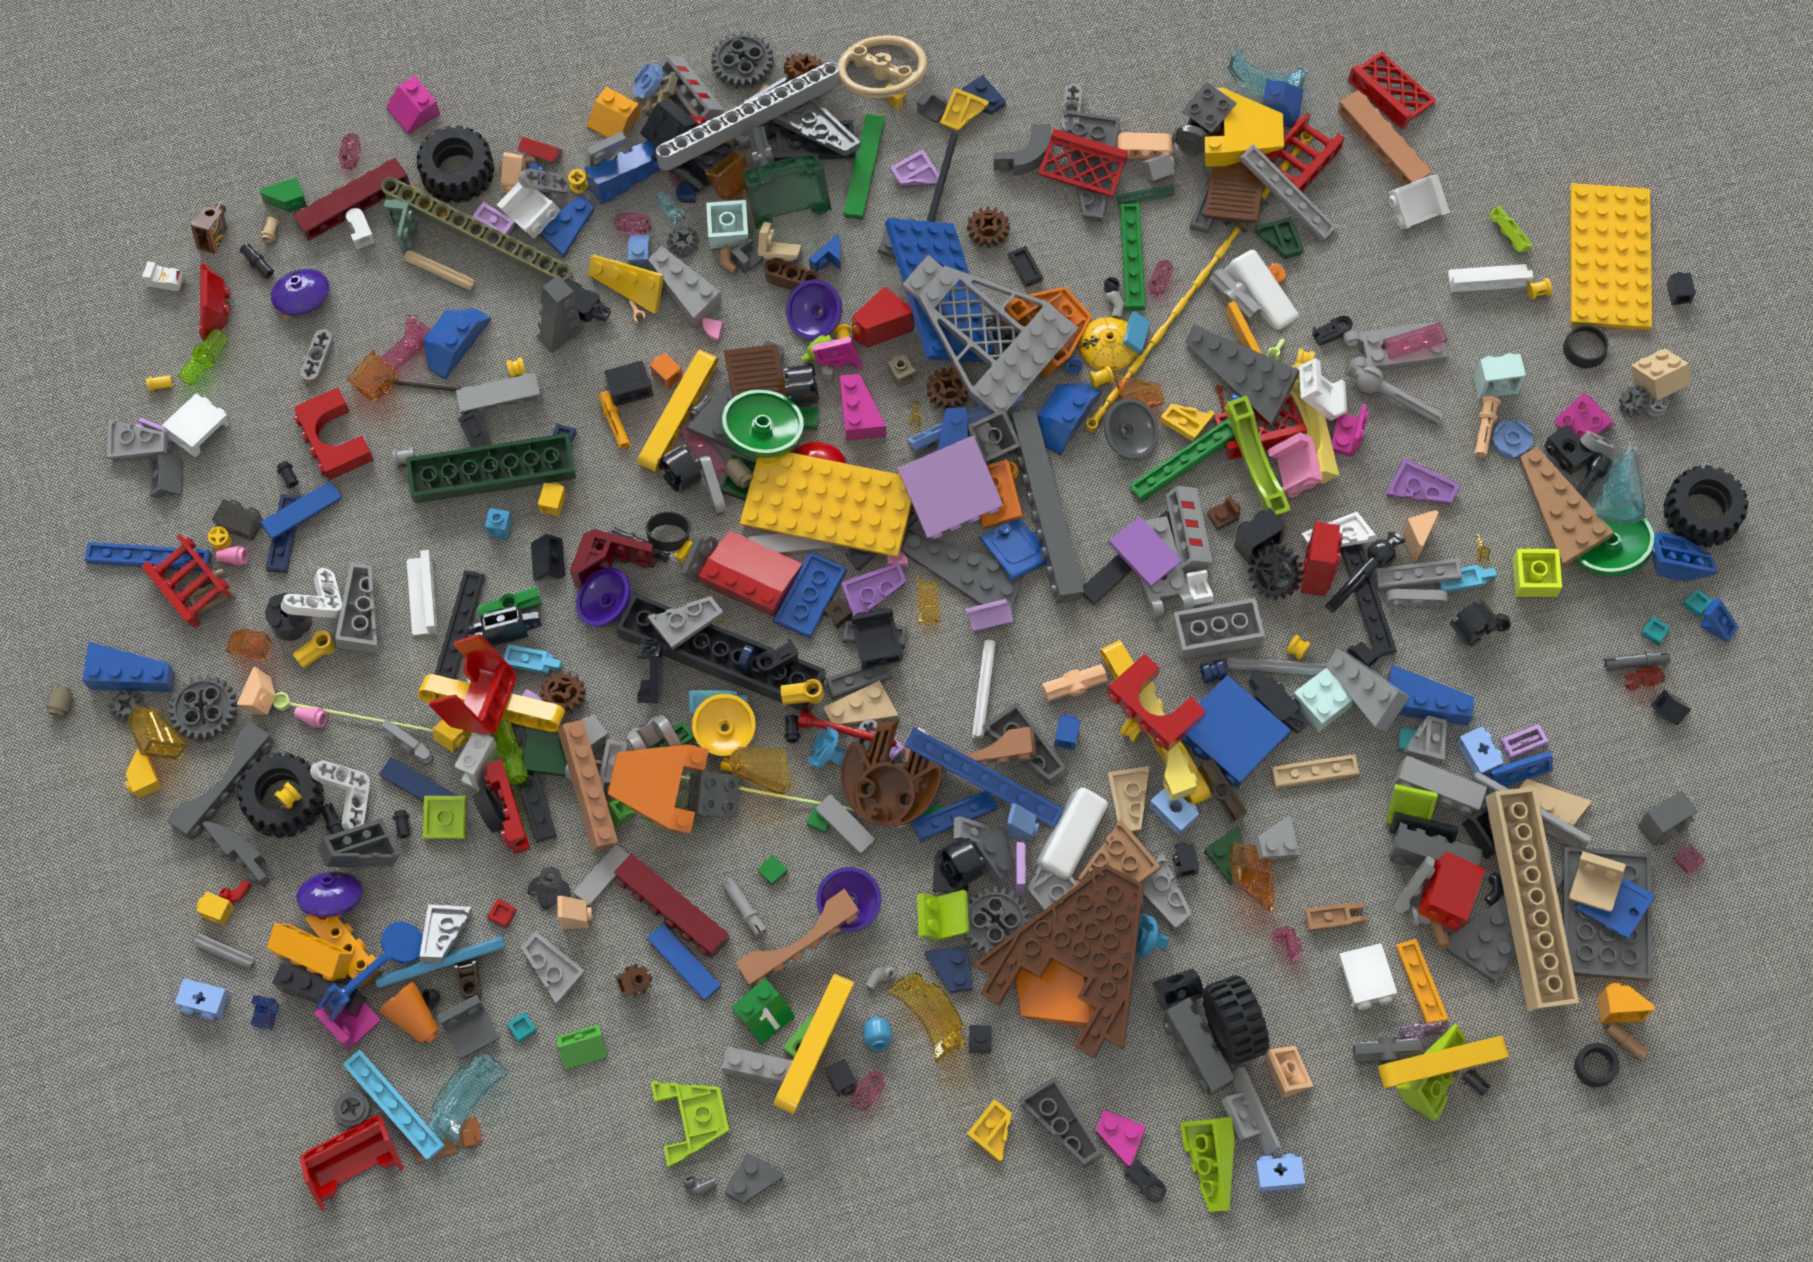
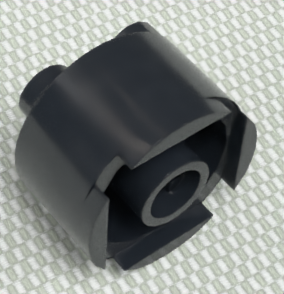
[784,363,819,406]
[657,444,703,493]
[265,593,312,641]
[1449,599,1499,647]
[937,838,986,889]

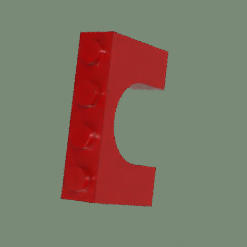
[293,387,374,481]
[1107,653,1206,751]

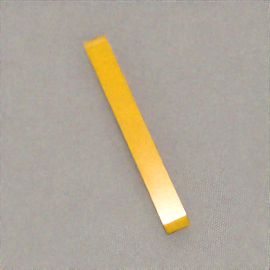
[1100,640,1211,805]

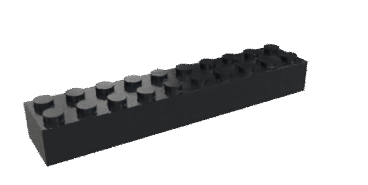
[616,593,826,712]

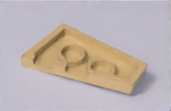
[823,680,899,726]

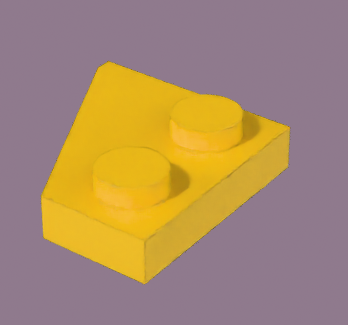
[940,88,989,132]

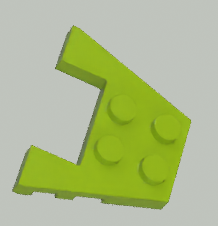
[651,1081,730,1168]

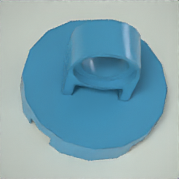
[808,727,846,768]
[1136,914,1169,958]

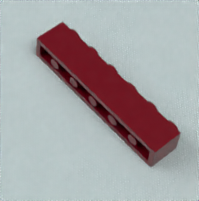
[293,158,410,241]
[614,853,730,959]

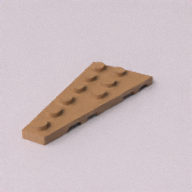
[1520,447,1614,567]
[1068,819,1161,892]

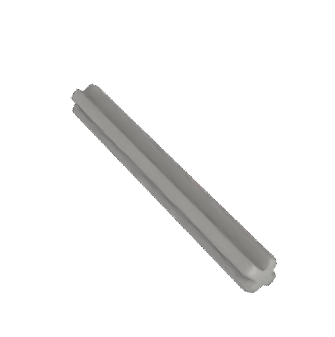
[1226,657,1331,675]

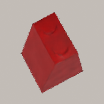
[851,286,914,348]
[1418,851,1485,931]

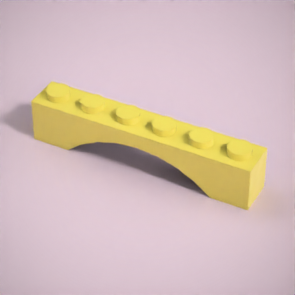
[1290,362,1339,484]
[1139,681,1198,802]

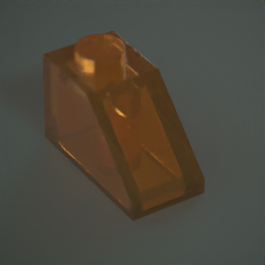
[225,629,272,661]

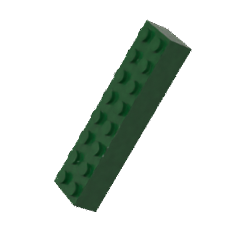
[406,433,577,504]

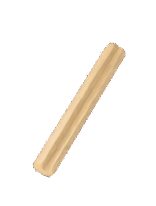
[404,250,475,290]

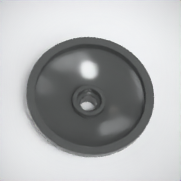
[1104,398,1159,459]

